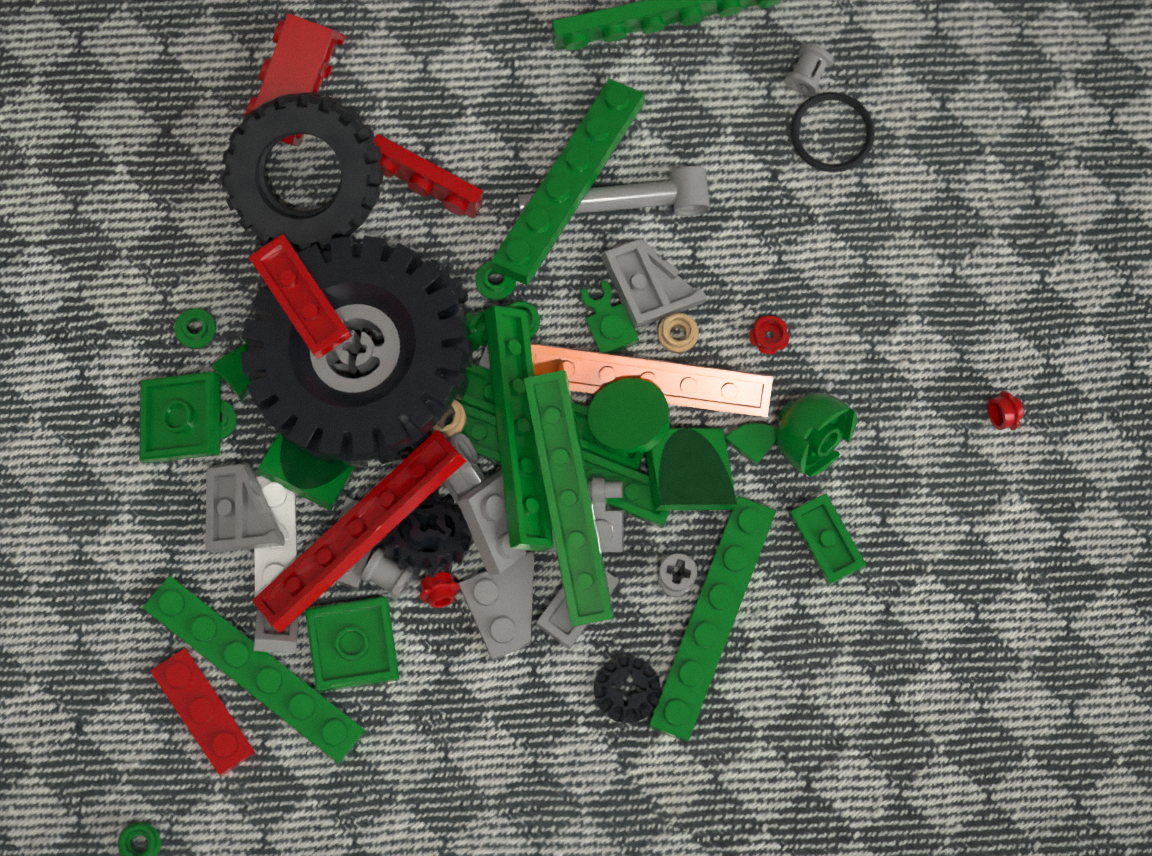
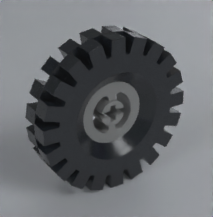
[241,236,473,467]

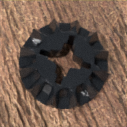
[594,655,661,723]

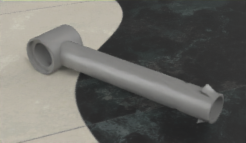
[518,166,710,216]

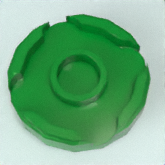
[587,378,670,456]

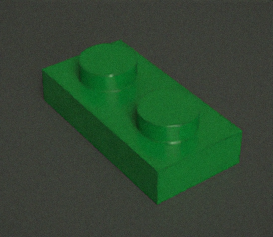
[789,493,866,587]

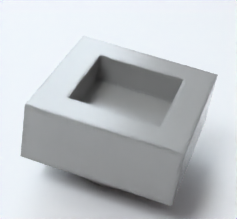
[254,610,299,654]

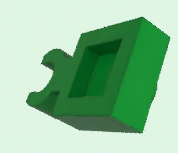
[581,281,639,354]

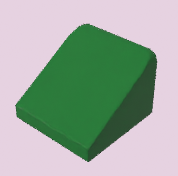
[212,344,251,401]

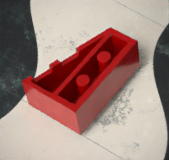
[245,13,346,146]

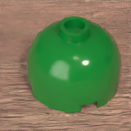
[777,393,857,477]

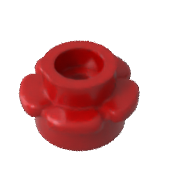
[749,316,790,355]
[987,391,1024,430]
[419,572,460,608]

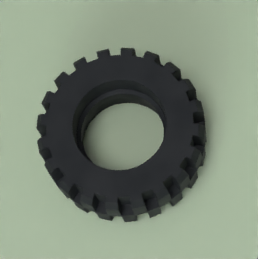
[221,92,384,251]

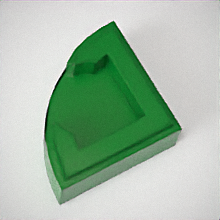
[725,423,777,466]

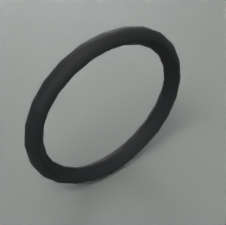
[790,92,875,173]

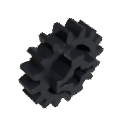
[381,492,472,577]

